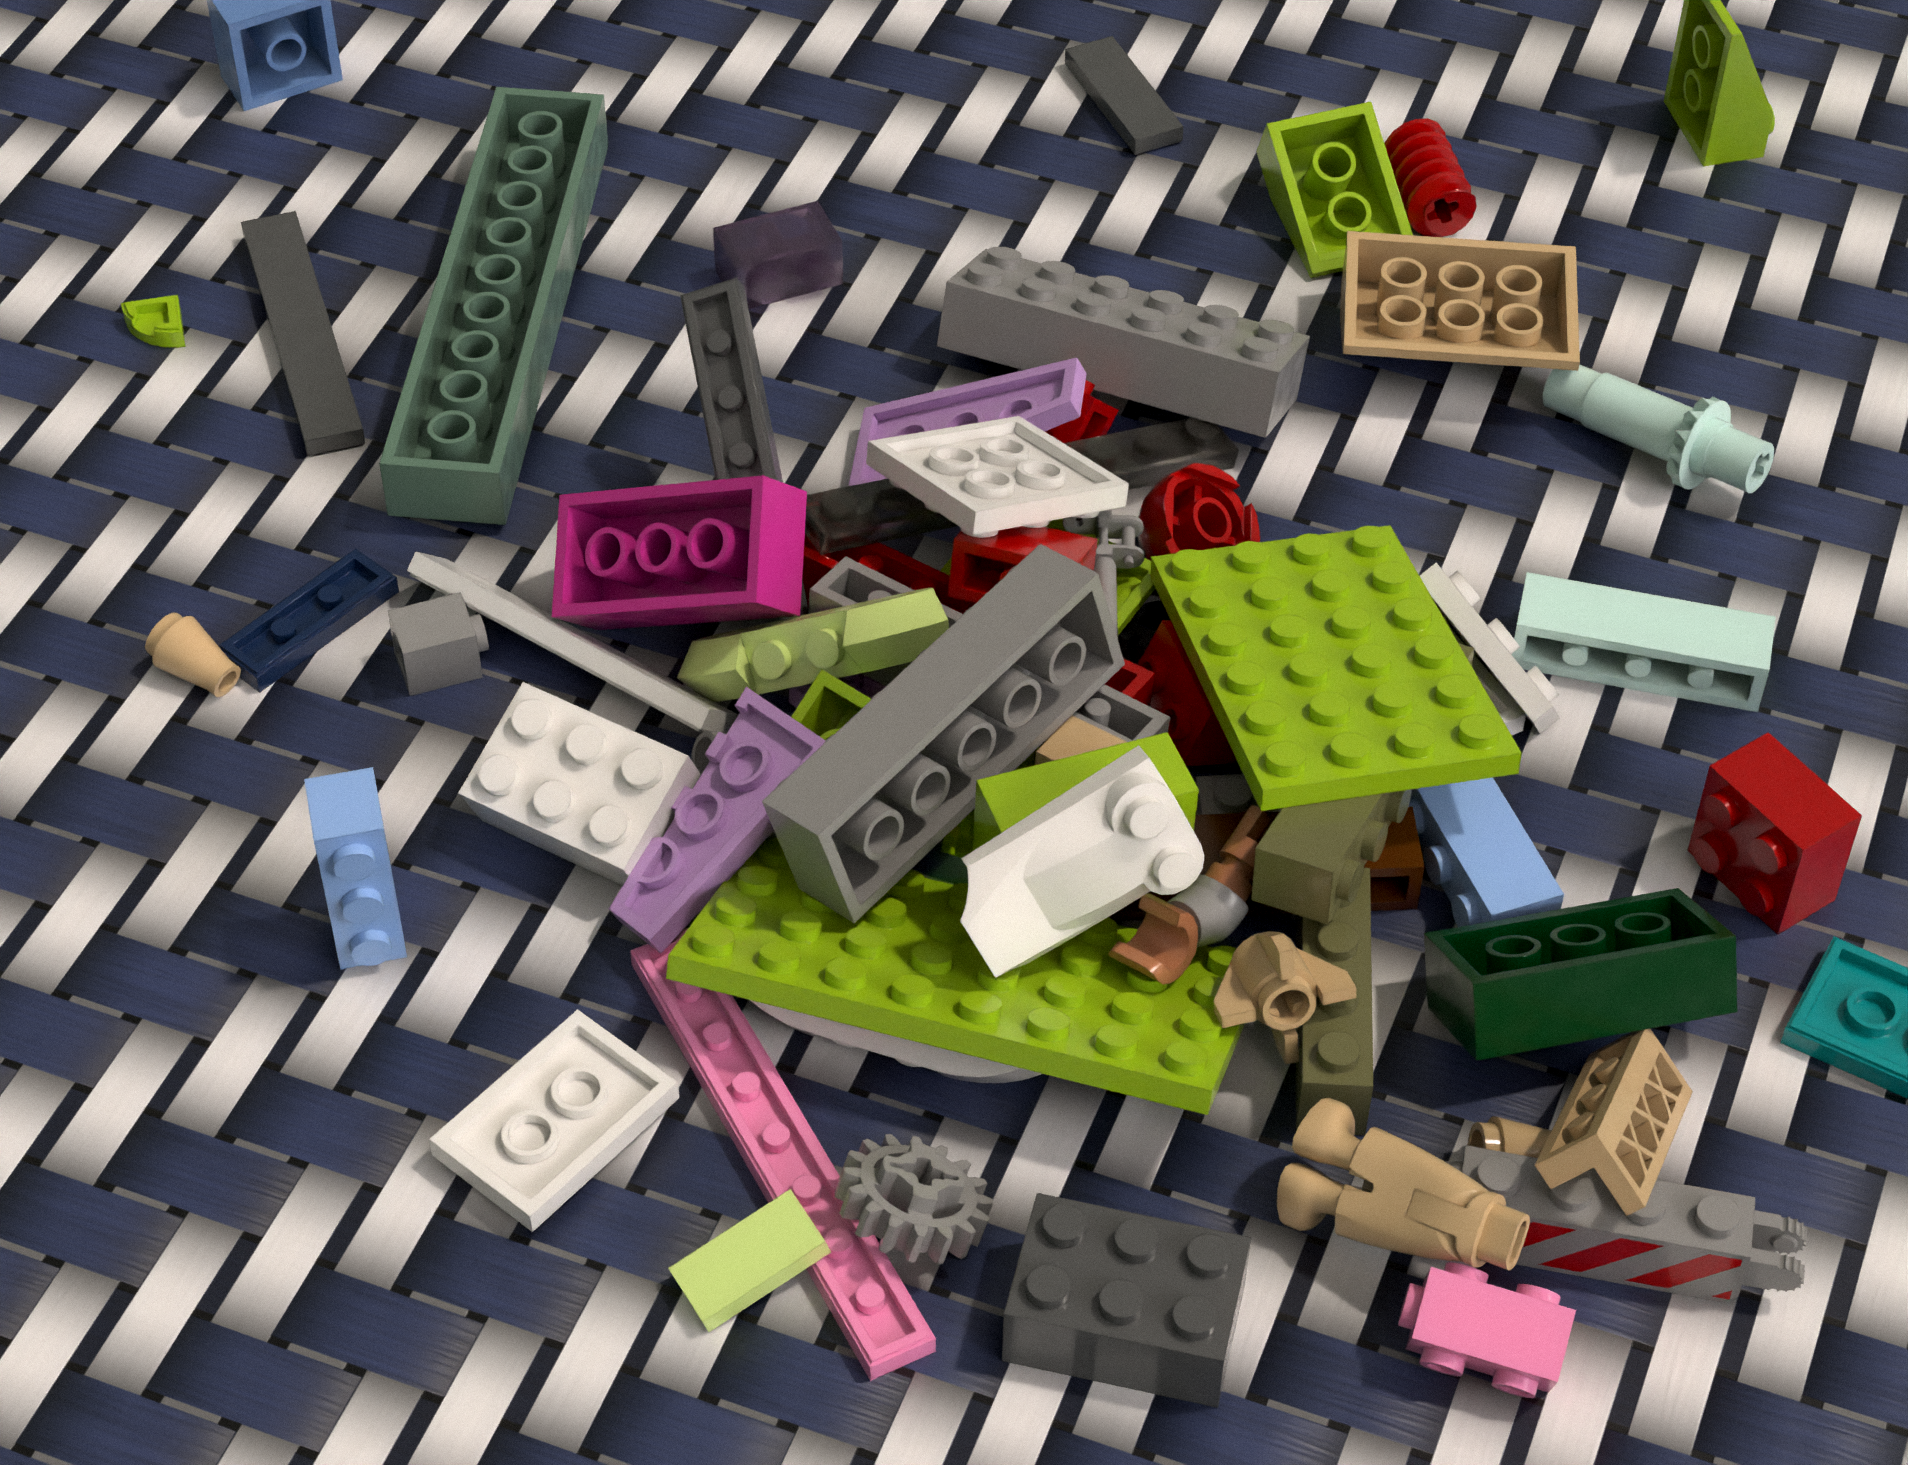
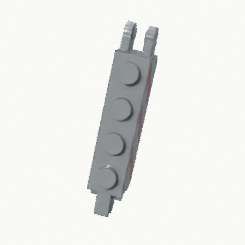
[1446,1145,1807,1302]

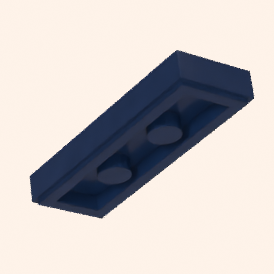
[218,548,399,693]

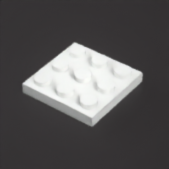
[866,416,1129,538]

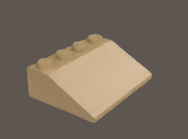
[1340,231,1580,371]

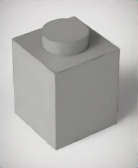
[387,592,489,696]

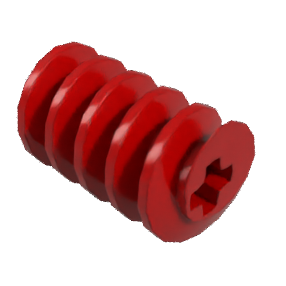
[1384,118,1477,237]

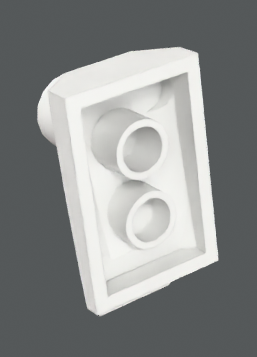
[960,745,1205,978]

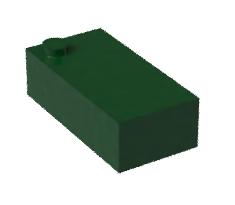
[1424,888,1737,1061]

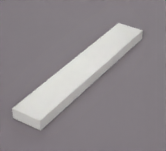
[407,552,738,734]

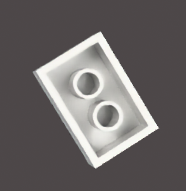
[458,682,701,886]

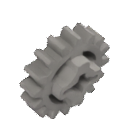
[834,1134,993,1264]

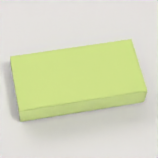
[668,1189,831,1332]

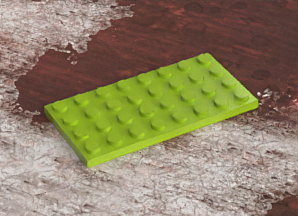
[666,837,1245,1115]

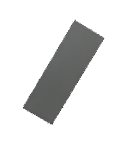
[1065,36,1184,155]

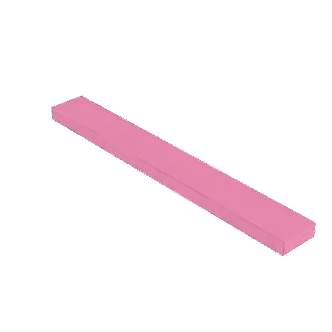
[630,928,936,1381]

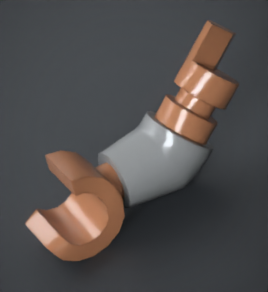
[1108,805,1270,985]

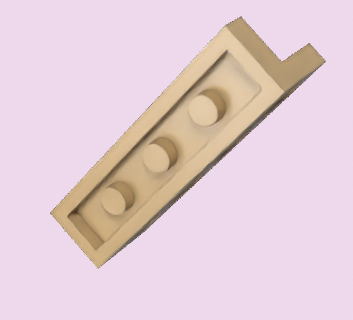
[1535,1028,1693,1216]

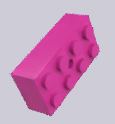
[552,475,807,630]

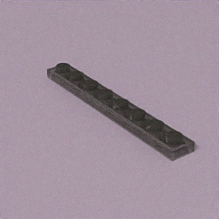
[805,417,1239,555]

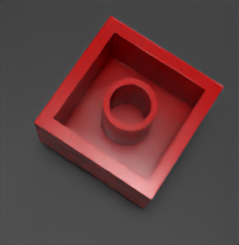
[1687,732,1862,935]

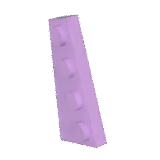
[847,358,1087,510]
[609,687,826,953]

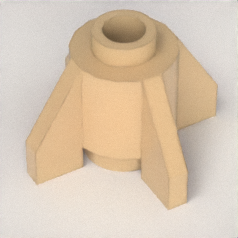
[1213,931,1357,1064]

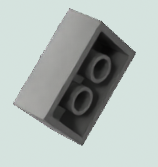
[1002,1193,1251,1408]

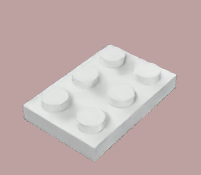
[429,1009,679,1232]

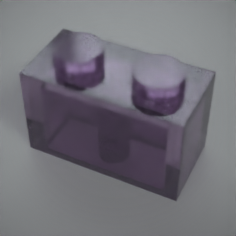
[713,201,843,309]

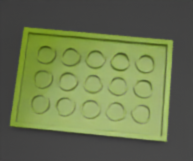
[1150,525,1522,811]

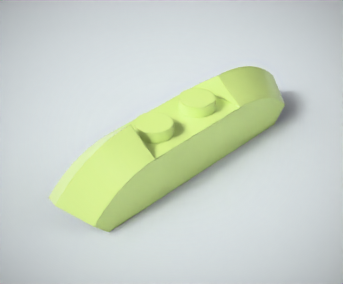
[677,588,949,701]

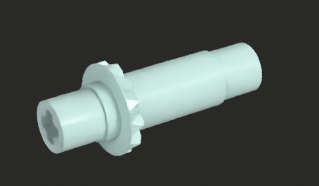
[1543,364,1774,493]

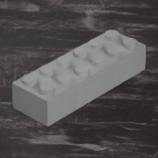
[937,247,1310,438]
[762,544,1125,923]

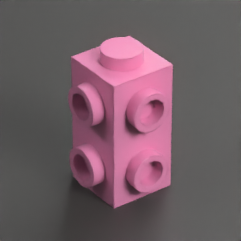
[1398,1262,1576,1398]

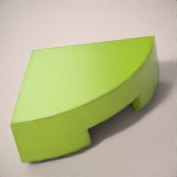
[121,295,186,348]

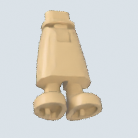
[1277,1098,1530,1271]

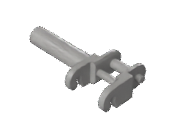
[1063,509,1144,639]

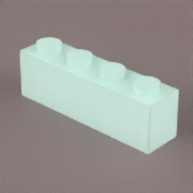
[1511,572,1776,712]

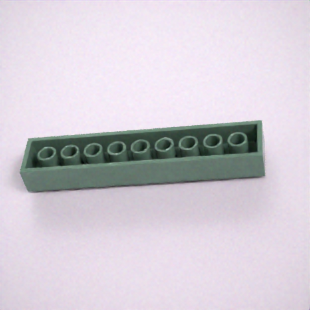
[379,87,608,525]

